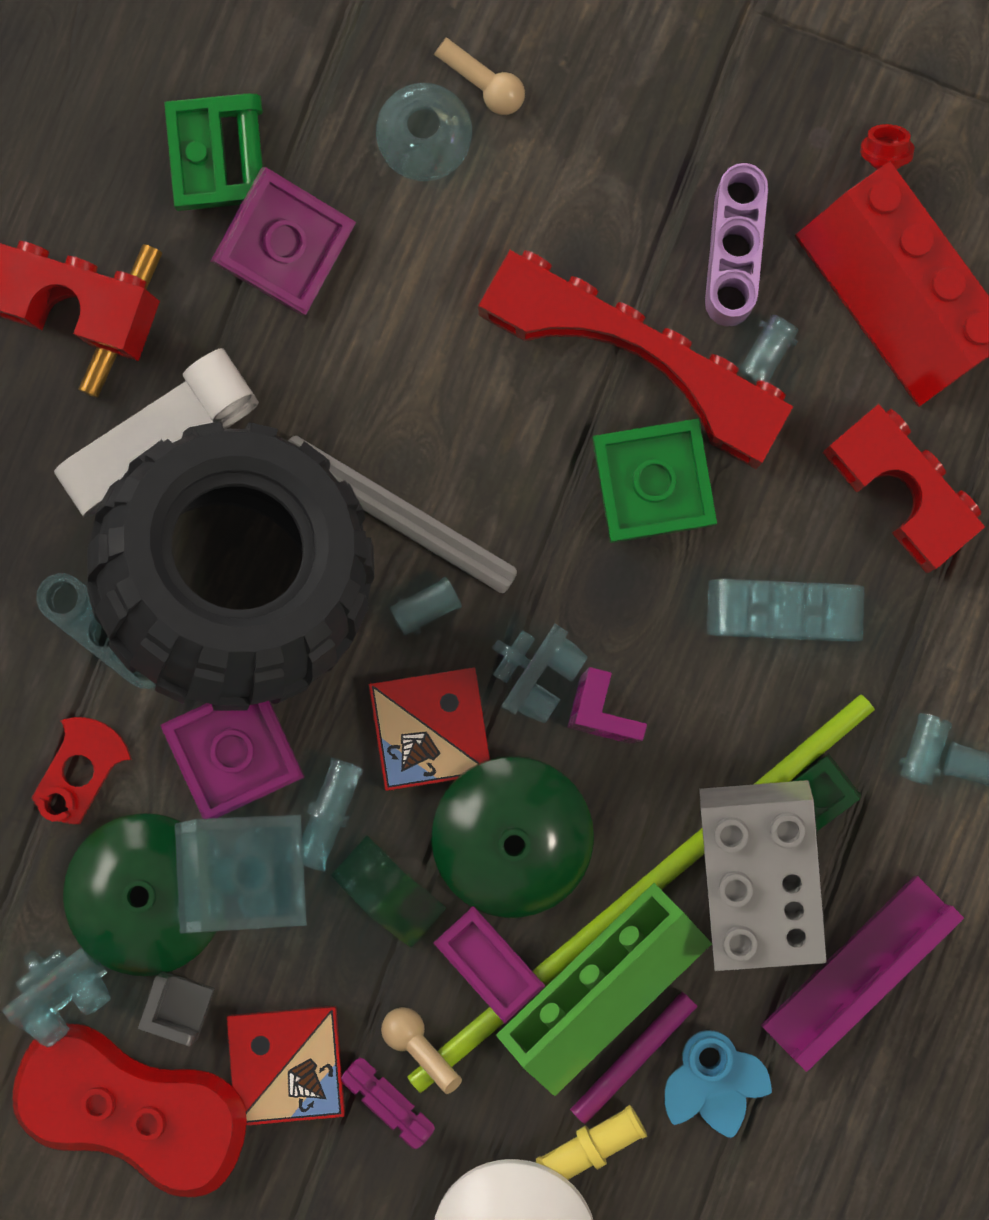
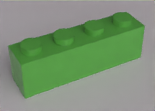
[496,883,712,1096]

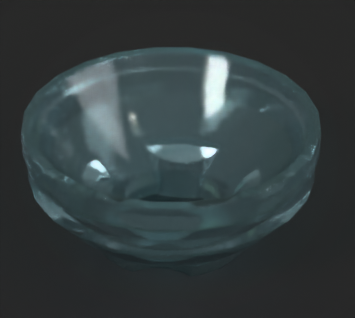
[376,83,472,181]

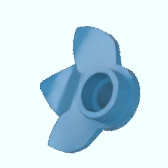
[664,1030,772,1138]

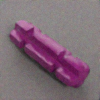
[341,1057,435,1150]

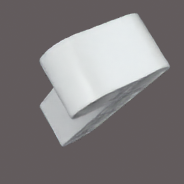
[54,348,259,517]

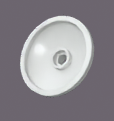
[434,1159,593,1220]

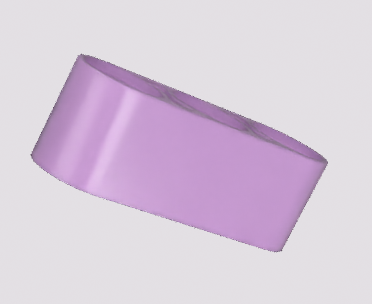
[705,163,768,326]

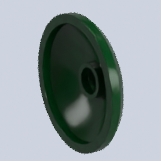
[432,756,594,918]
[63,813,226,976]

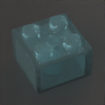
[175,815,307,934]

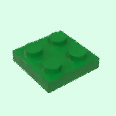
[592,418,717,543]

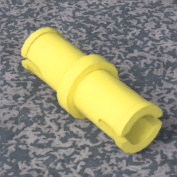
[536,1105,647,1180]

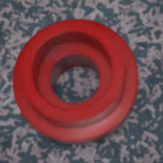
[860,124,915,169]

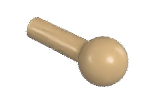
[434,37,525,115]
[381,1007,462,1094]

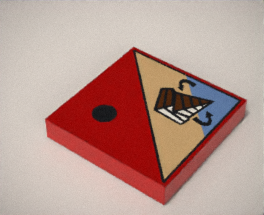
[369,667,490,791]
[227,1006,345,1125]

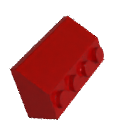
[794,161,989,407]

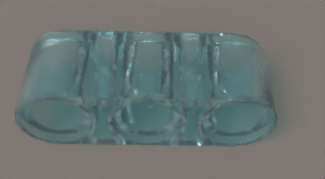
[36,573,156,690]
[707,579,865,641]

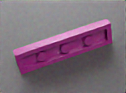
[567,667,647,744]
[761,876,964,1072]

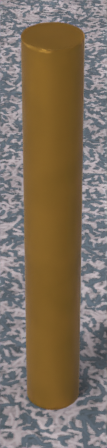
[78,244,162,398]

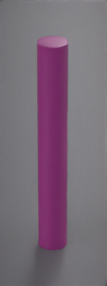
[570,991,698,1125]

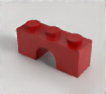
[0,241,160,361]
[822,404,985,573]

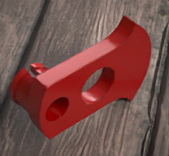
[32,717,132,824]

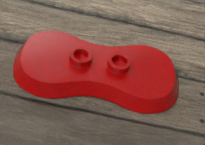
[12,1023,247,1197]

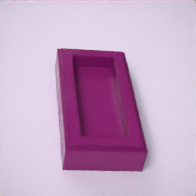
[434,906,546,1025]

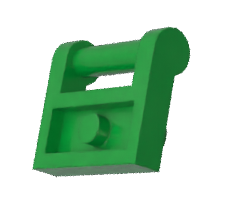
[164,93,263,211]

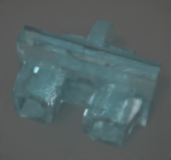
[491,624,588,724]
[2,948,111,1047]

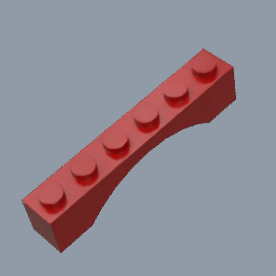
[478,250,794,469]

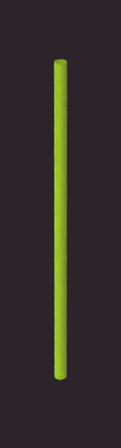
[407,694,875,1093]

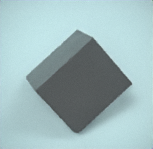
[138,972,215,1046]

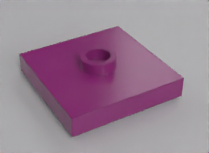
[210,167,356,315]
[160,701,305,823]

